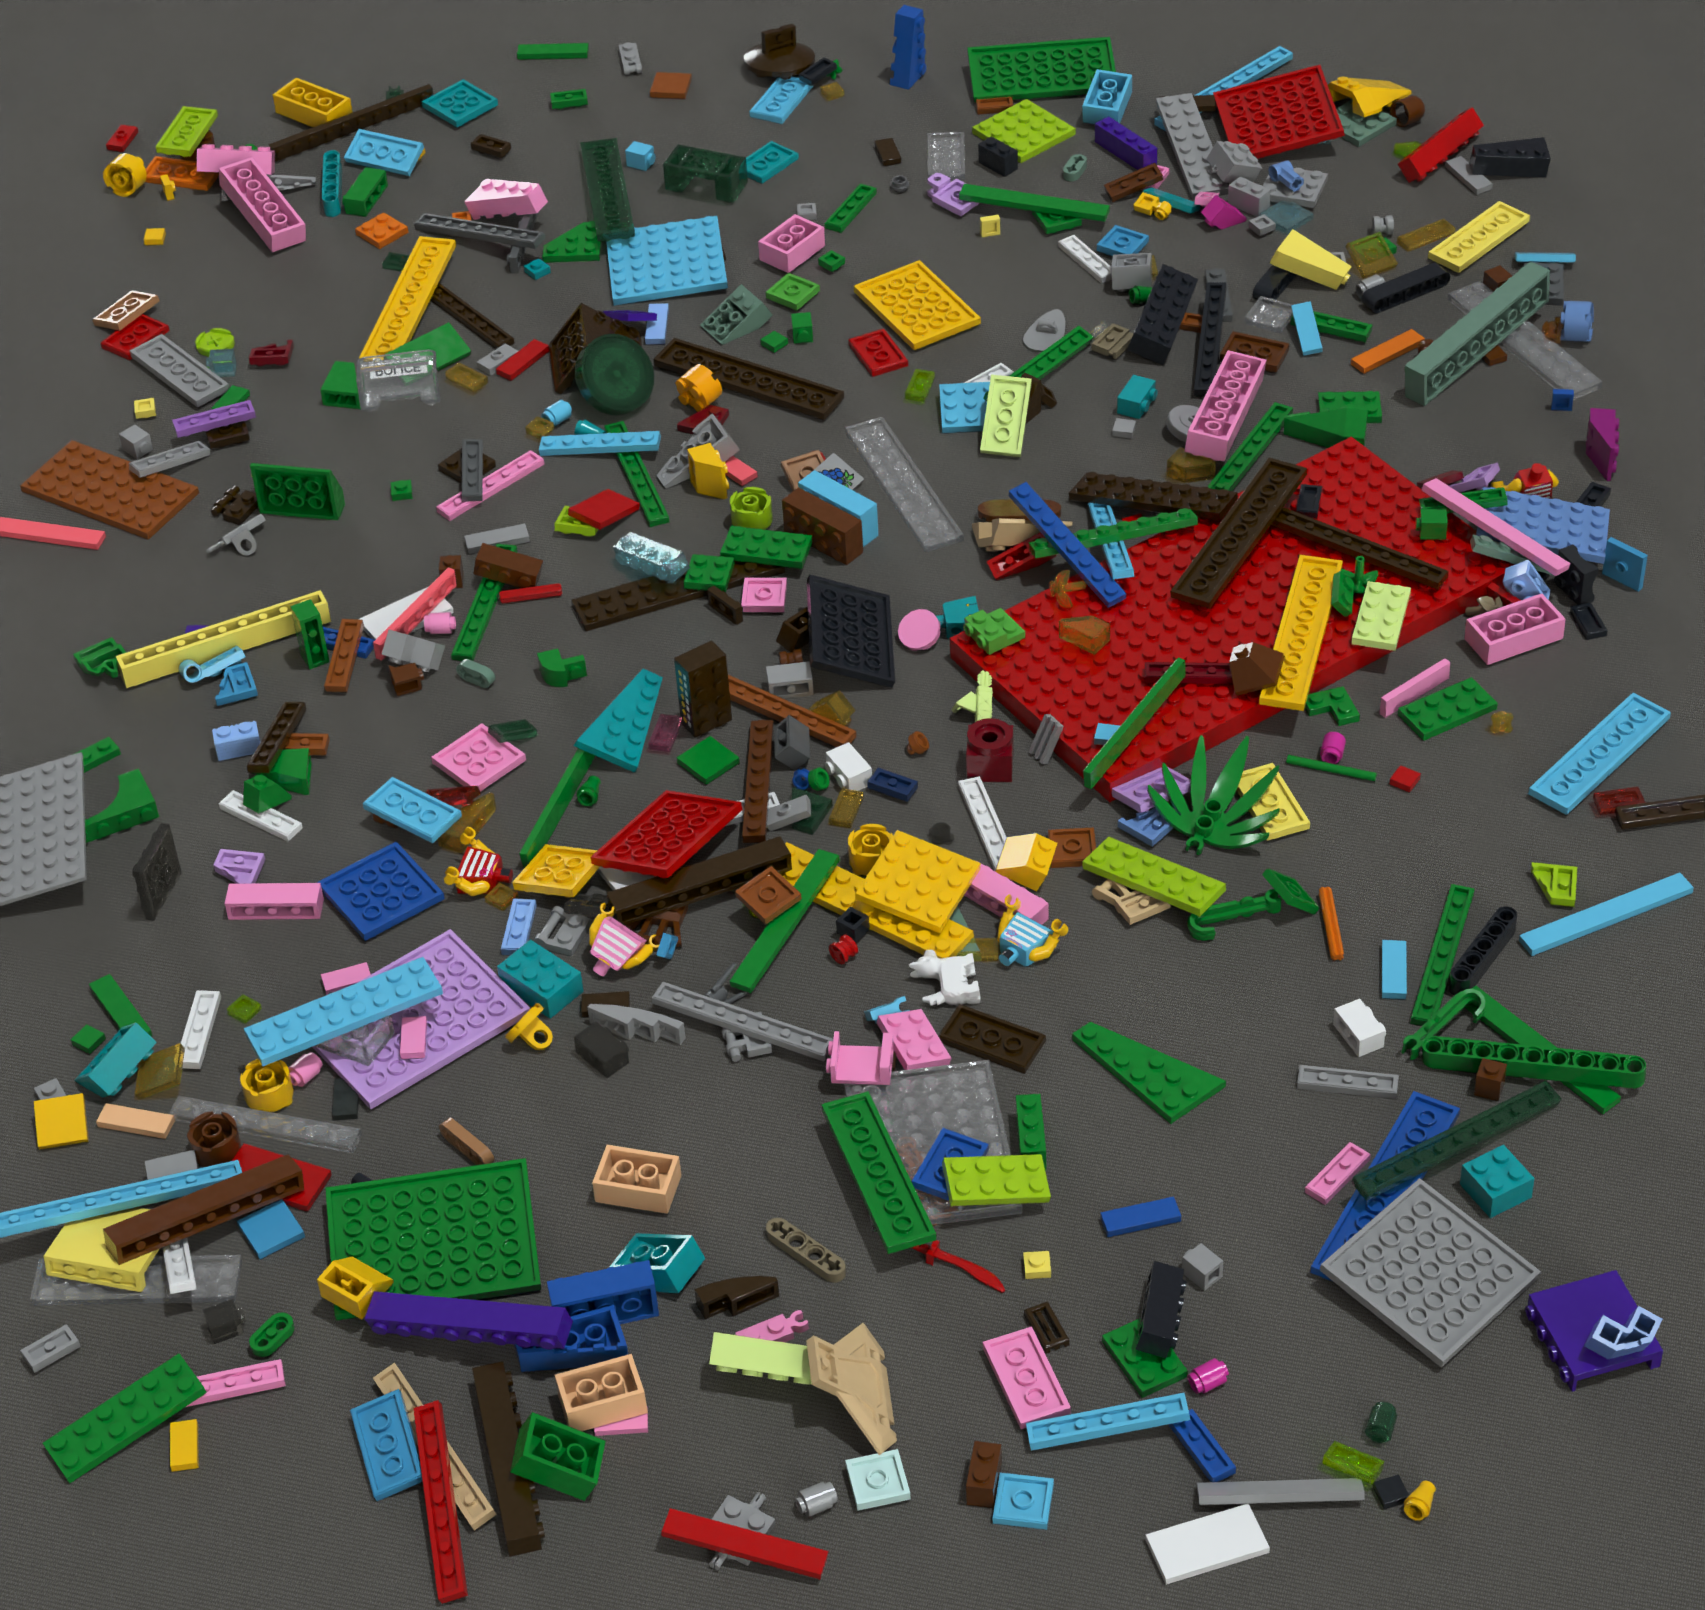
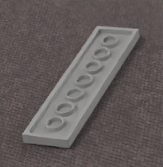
[1156,93,1228,199]

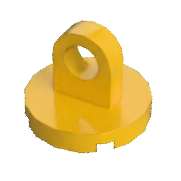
[505,1003,553,1050]

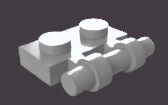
[721,1012,772,1062]

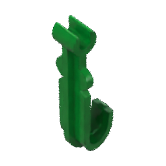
[1187,889,1281,941]
[1401,988,1486,1060]

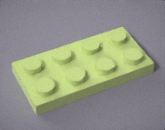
[980,374,1032,457]
[1352,581,1411,651]

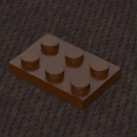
[1220,331,1290,373]

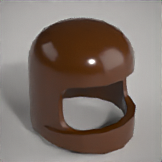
[1390,95,1425,127]

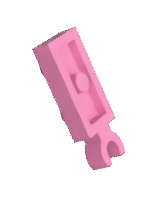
[735,1310,809,1342]

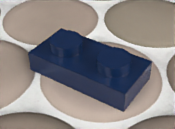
[867,768,918,802]

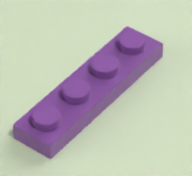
[172,400,256,438]

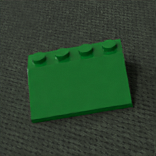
[250,463,345,520]

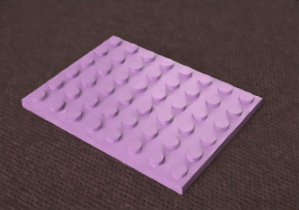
[313,929,530,1109]

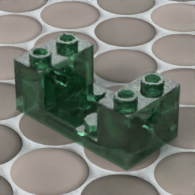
[663,144,748,203]

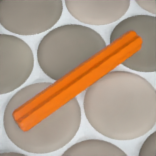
[1319,886,1344,961]

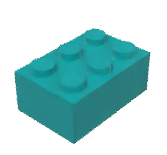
[497,939,584,1019]

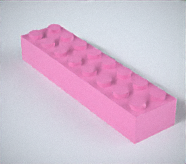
[1184,350,1266,462]

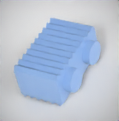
[212,721,261,761]

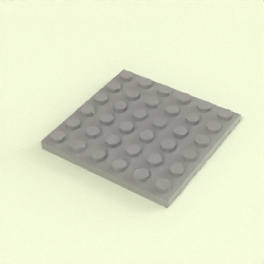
[1320,1178,1541,1368]

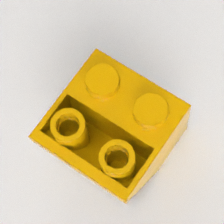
[687,443,729,499]
[317,1257,394,1320]

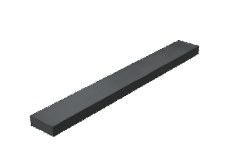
[414,213,546,249]

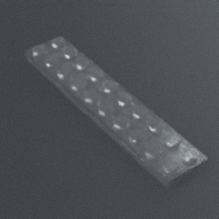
[1448,281,1603,400]
[845,416,964,552]

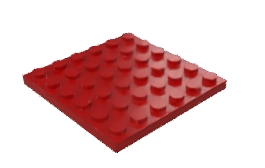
[1213,65,1345,159]

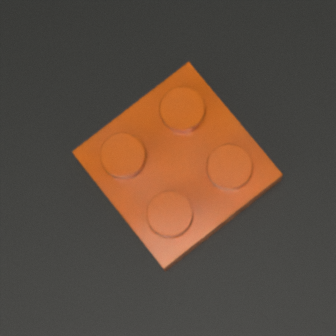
[355,212,409,249]

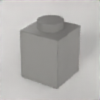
[119,425,153,459]
[1182,1243,1223,1291]

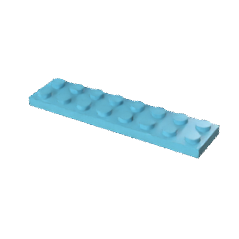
[1528,693,1671,815]
[244,957,443,1066]

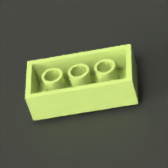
[709,1332,812,1385]

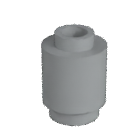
[1355,274,1385,299]
[795,1482,838,1517]

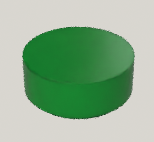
[808,767,830,791]

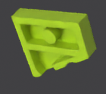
[1531,862,1577,907]

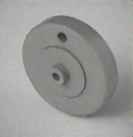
[1166,405,1199,442]

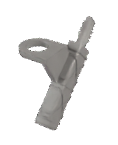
[206,514,266,555]

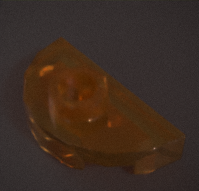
[1542,316,1564,344]

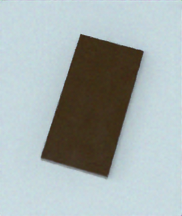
[938,1004,1046,1074]

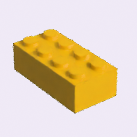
[272,78,353,127]

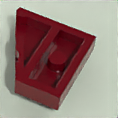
[249,339,294,366]
[677,405,729,434]

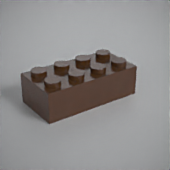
[782,487,863,565]

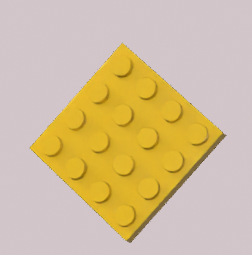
[855,830,981,933]

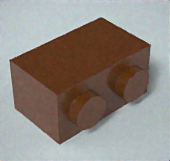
[966,1441,1002,1508]

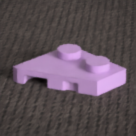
[1450,462,1500,492]
[213,849,265,884]

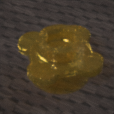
[1490,711,1514,734]

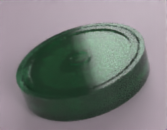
[575,334,654,415]

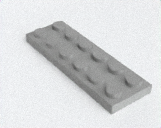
[130,334,229,407]

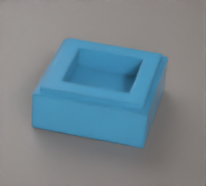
[656,933,678,959]

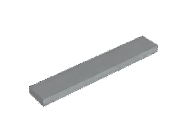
[1197,1478,1365,1505]

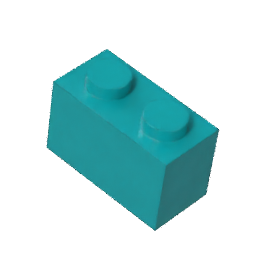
[1117,375,1158,419]

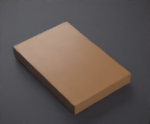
[93,291,160,330]

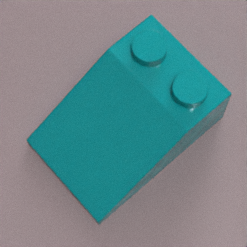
[609,1233,705,1293]

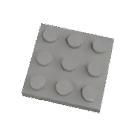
[1263,168,1328,208]

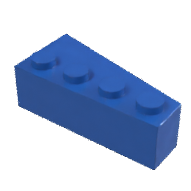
[890,5,927,90]

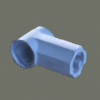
[1268,160,1304,192]

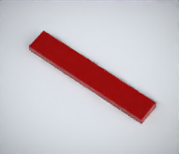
[661,1508,828,1579]

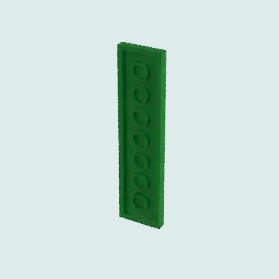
[822,1091,936,1254]

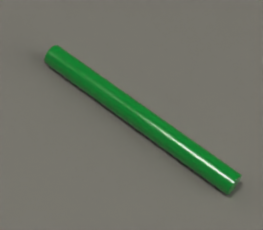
[1286,754,1377,782]

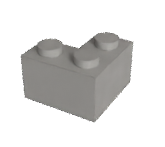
[382,630,445,672]

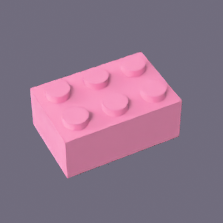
[758,214,825,273]

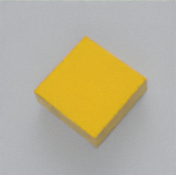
[144,228,166,245]

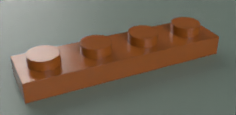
[324,619,364,692]

